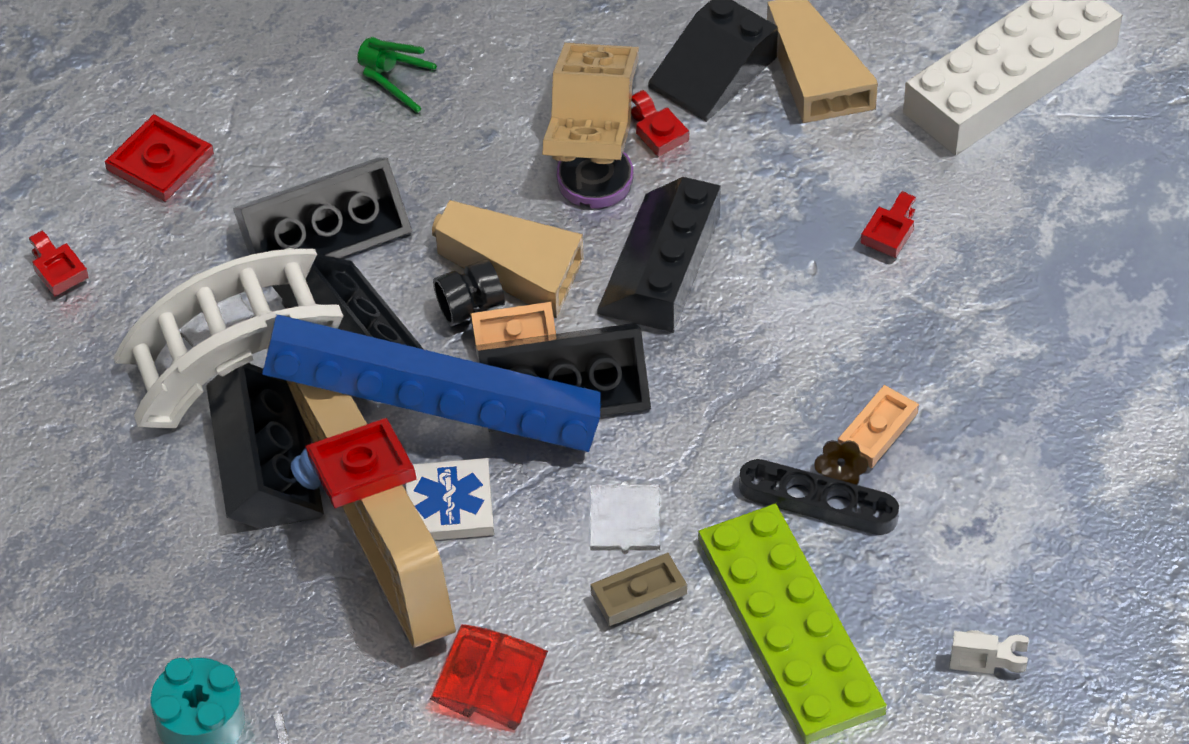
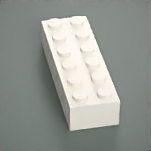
[903,0,1122,156]

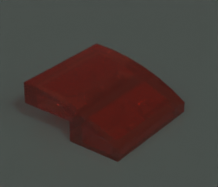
[430,624,548,730]

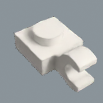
[950,630,1029,674]

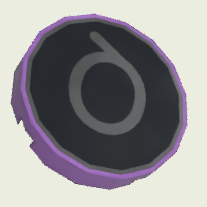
[557,152,633,209]

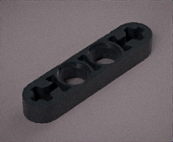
[739,459,899,535]

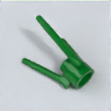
[357,37,437,113]

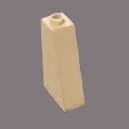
[767,0,878,123]
[432,200,584,318]

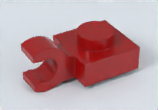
[631,90,690,157]
[861,191,916,258]
[28,230,89,297]

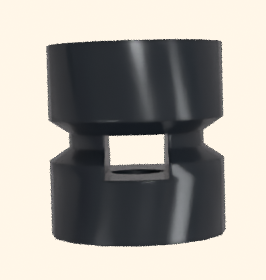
[433,259,505,327]

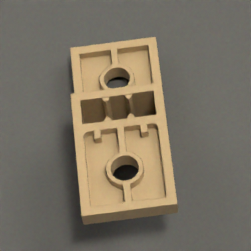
[542,43,639,164]

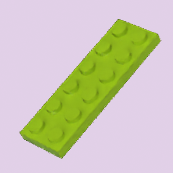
[698,503,887,744]

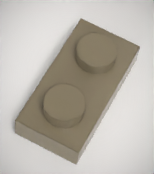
[590,553,687,626]

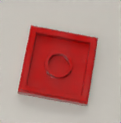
[105,114,214,202]
[306,418,417,509]

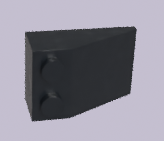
[648,0,778,122]

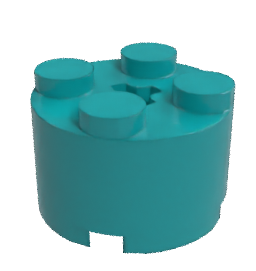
[150,658,245,744]

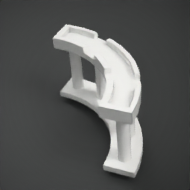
[113,248,343,428]

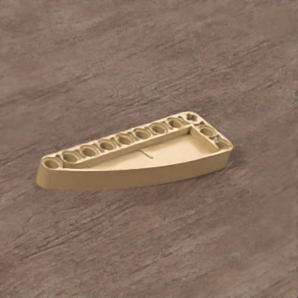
[286,380,456,648]

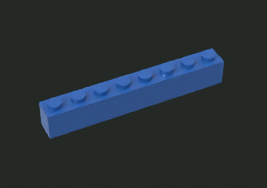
[262,314,601,452]

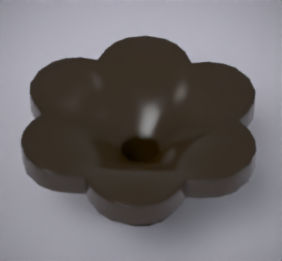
[814,440,868,485]

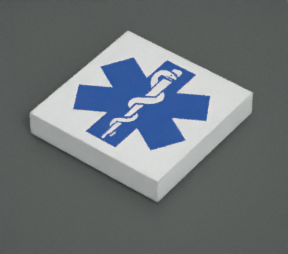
[406,458,494,540]

